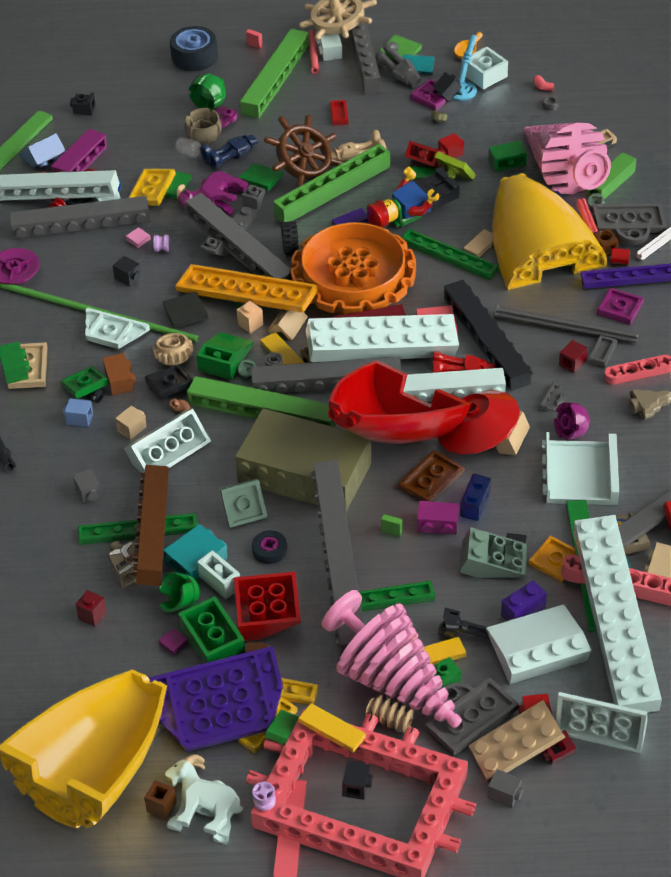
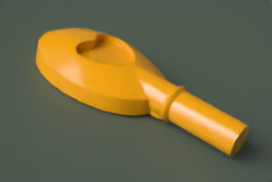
[454,32,483,59]

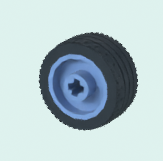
[170,26,218,71]

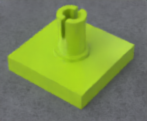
[435,151,476,181]

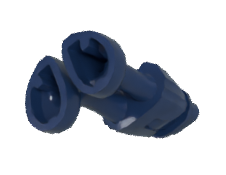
[200,134,258,170]

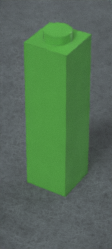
[587,152,636,200]

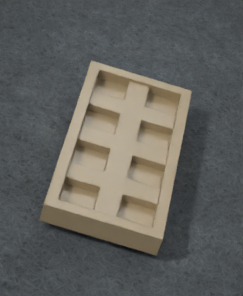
[468,700,565,783]

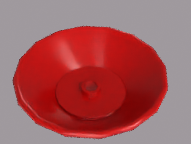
[438,390,520,455]

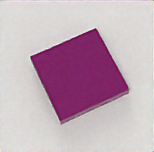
[596,288,644,325]

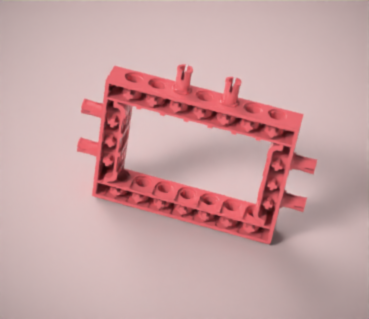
[246,709,476,877]

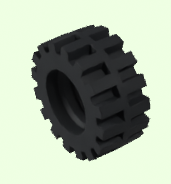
[281,221,299,253]

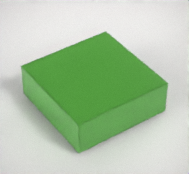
[381,514,402,537]

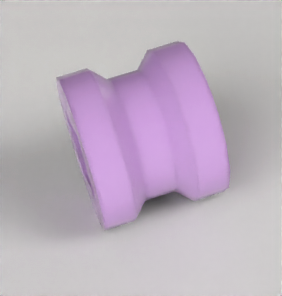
[154,235,169,252]
[252,782,276,811]

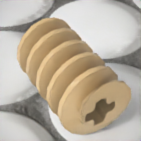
[365,694,414,735]

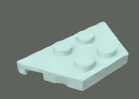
[85,307,150,349]

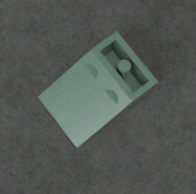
[459,527,527,578]

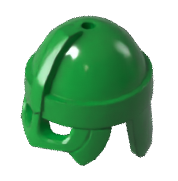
[158,572,200,612]

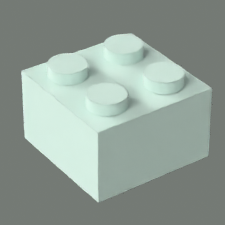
[465,47,508,89]

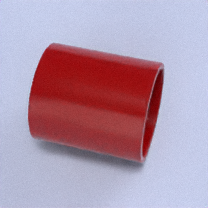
[611,248,630,265]

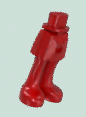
[432,351,495,373]

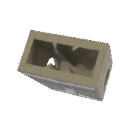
[108,541,139,589]

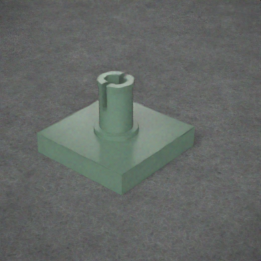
[220,478,268,528]

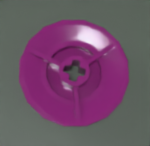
[0,248,40,285]

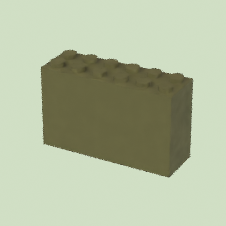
[235,408,371,512]

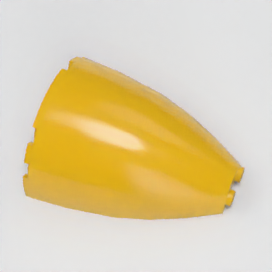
[492,173,607,290]
[0,669,167,828]

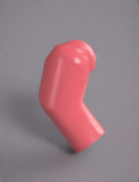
[533,75,554,91]

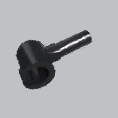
[90,389,104,403]

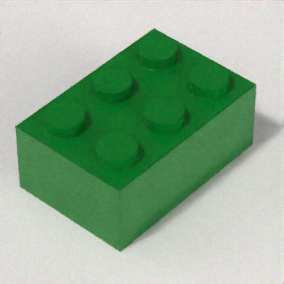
[178,596,246,664]

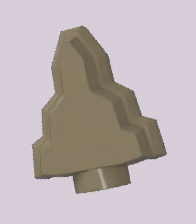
[629,389,671,420]

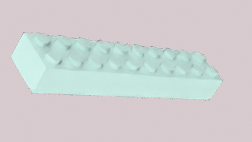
[574,515,662,713]

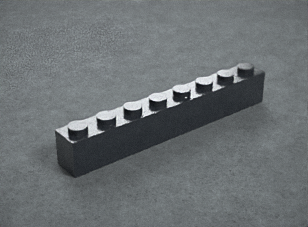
[444,279,533,391]

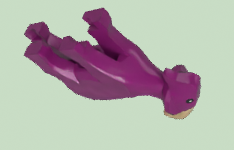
[176,171,248,216]

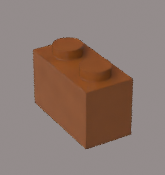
[103,353,136,396]

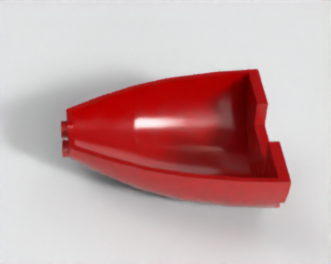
[328,360,471,444]

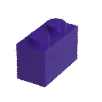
[501,580,547,621]

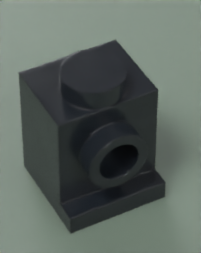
[70,92,96,115]

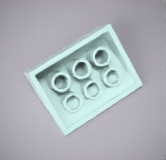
[486,604,591,685]
[556,692,648,753]

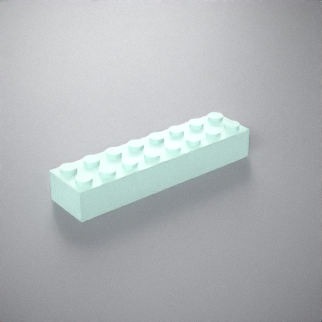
[306,314,459,362]

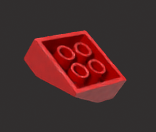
[234,571,301,641]

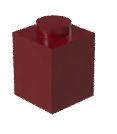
[559,340,588,373]
[75,590,107,627]

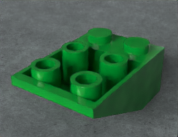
[196,332,254,380]

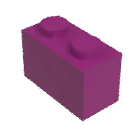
[417,501,459,535]

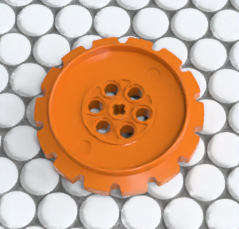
[291,222,416,315]

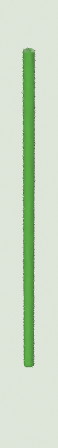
[0,283,199,343]

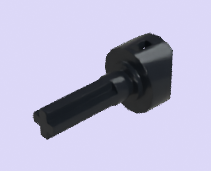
[438,608,490,639]

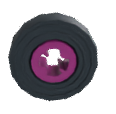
[251,530,288,564]

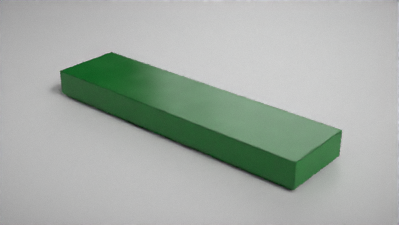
[359,580,435,612]

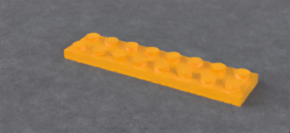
[175,264,318,313]

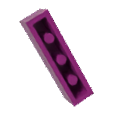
[51,129,107,173]

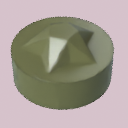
[431,111,448,123]

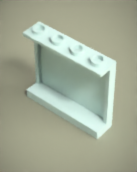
[542,432,619,505]

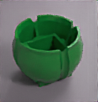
[188,73,226,111]

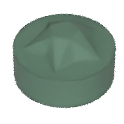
[587,193,605,210]
[238,359,257,379]

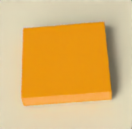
[528,535,575,583]

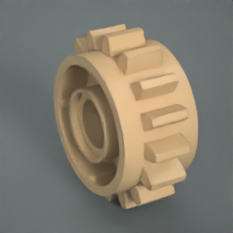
[153,333,194,365]

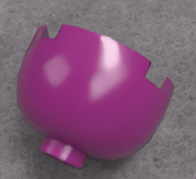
[554,402,590,441]

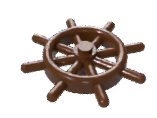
[264,114,344,188]

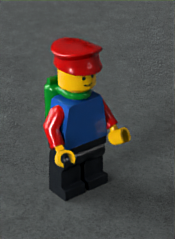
[367,167,460,227]

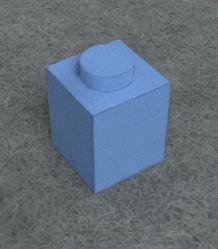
[63,398,93,427]

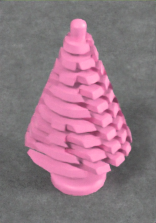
[523,123,611,195]
[321,590,462,728]

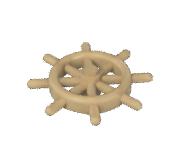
[299,0,377,40]

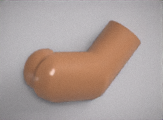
[169,399,192,412]

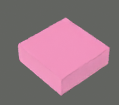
[126,227,151,248]

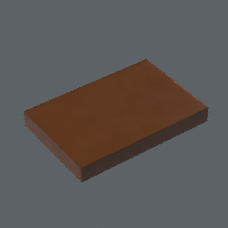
[398,450,465,502]

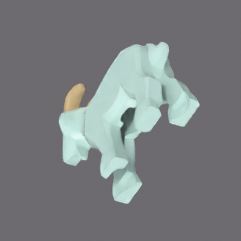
[165,755,243,845]

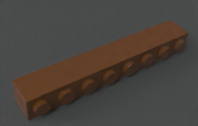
[132,465,169,586]

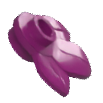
[215,107,237,128]

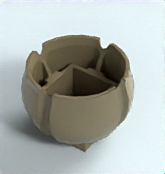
[184,108,222,146]

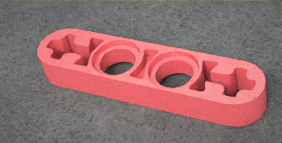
[604,355,671,385]

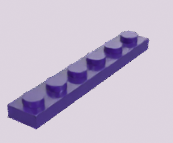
[580,263,671,289]

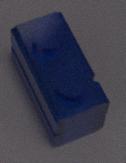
[460,473,491,521]

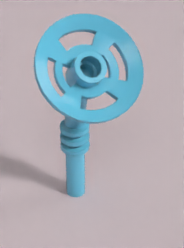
[452,34,477,101]

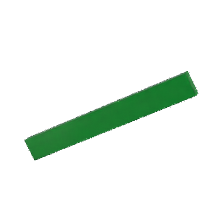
[566,500,597,632]

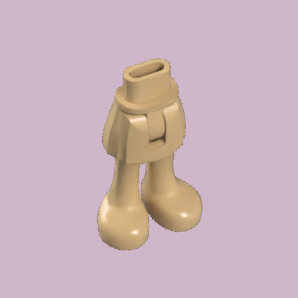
[332,129,386,162]

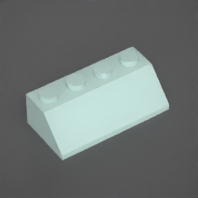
[123,408,211,472]

